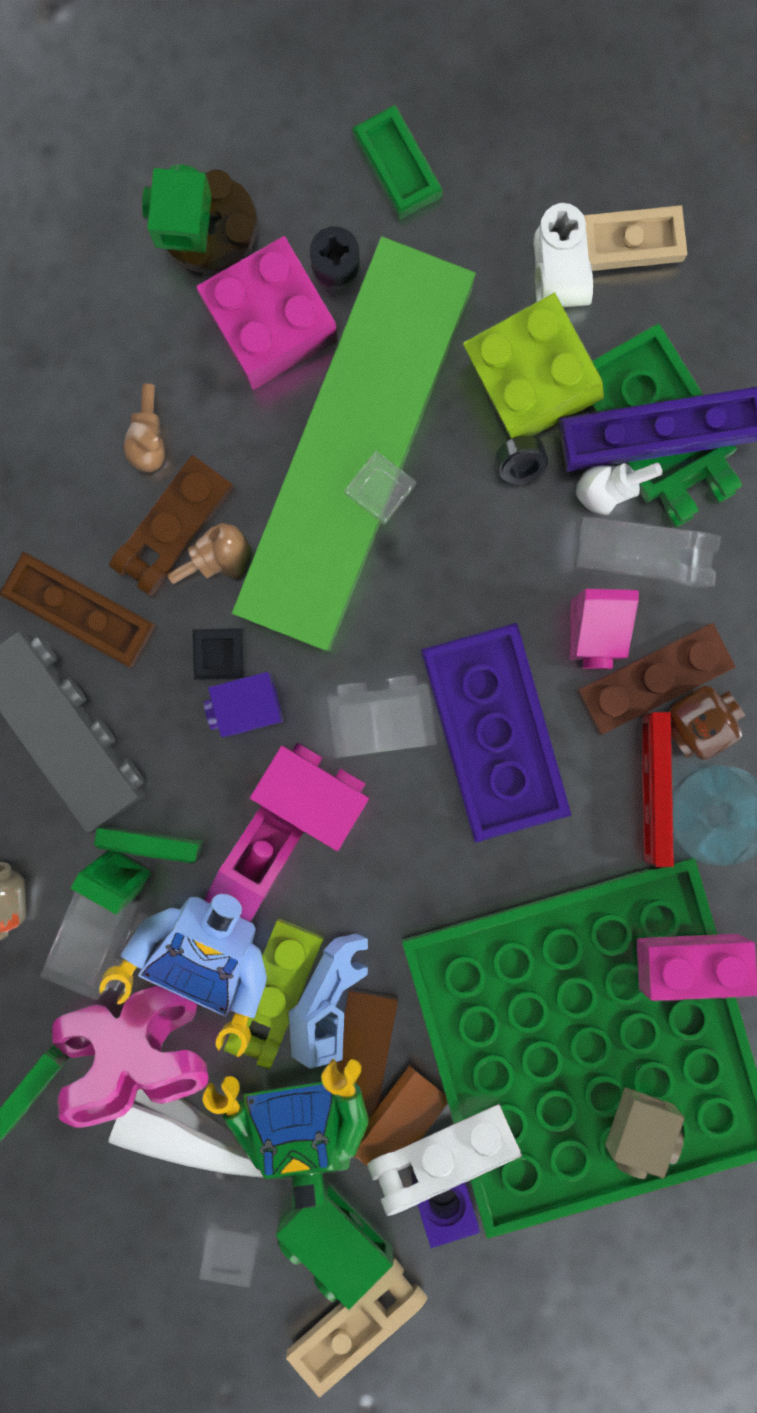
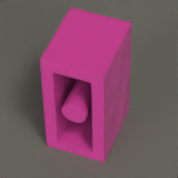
[250,742,370,852]
[636,934,757,1001]

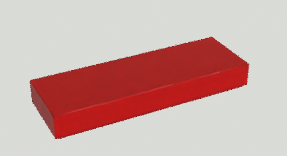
[641,712,674,867]

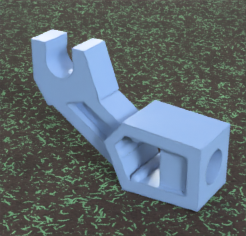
[289,934,368,1069]

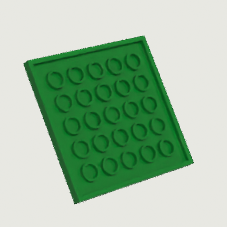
[402,857,757,1239]

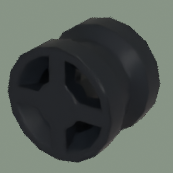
[310,226,360,289]

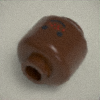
[669,686,746,761]

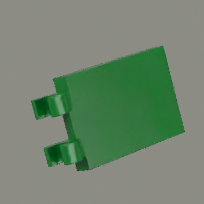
[588,323,743,528]

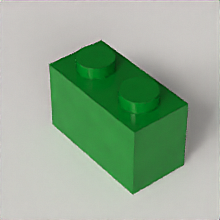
[276,1177,393,1310]

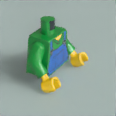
[202,1059,369,1210]

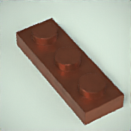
[576,623,736,735]

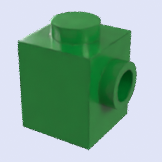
[142,164,212,253]

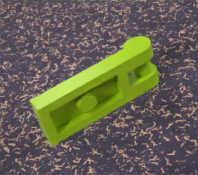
[223,918,324,1070]

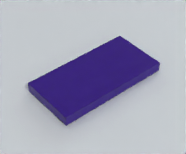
[420,623,572,843]

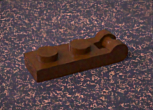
[109,454,234,596]

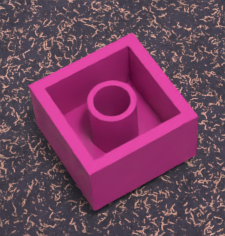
[196,236,338,390]

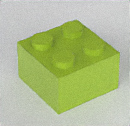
[463,292,604,439]

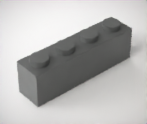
[0,632,146,834]

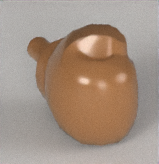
[123,384,165,473]
[167,523,252,584]

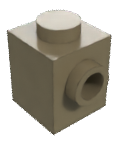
[605,1087,685,1179]

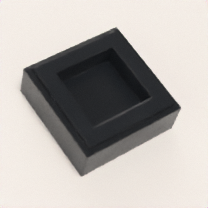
[193,628,246,680]

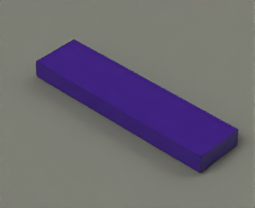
[558,387,757,472]

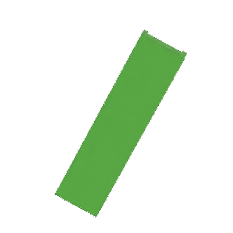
[231,236,476,652]

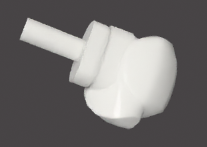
[575,463,662,515]

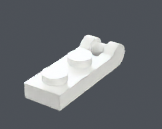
[367,1104,522,1216]

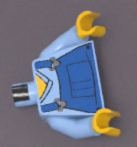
[99,894,267,1057]

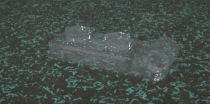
[574,517,720,587]

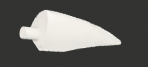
[108,1089,291,1180]

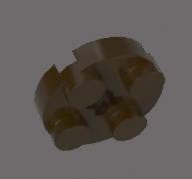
[166,169,259,277]

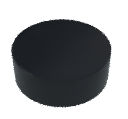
[495,436,548,484]

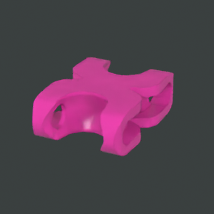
[51,986,208,1128]

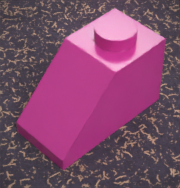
[569,589,639,670]
[204,806,304,922]

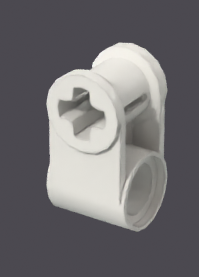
[533,203,593,307]

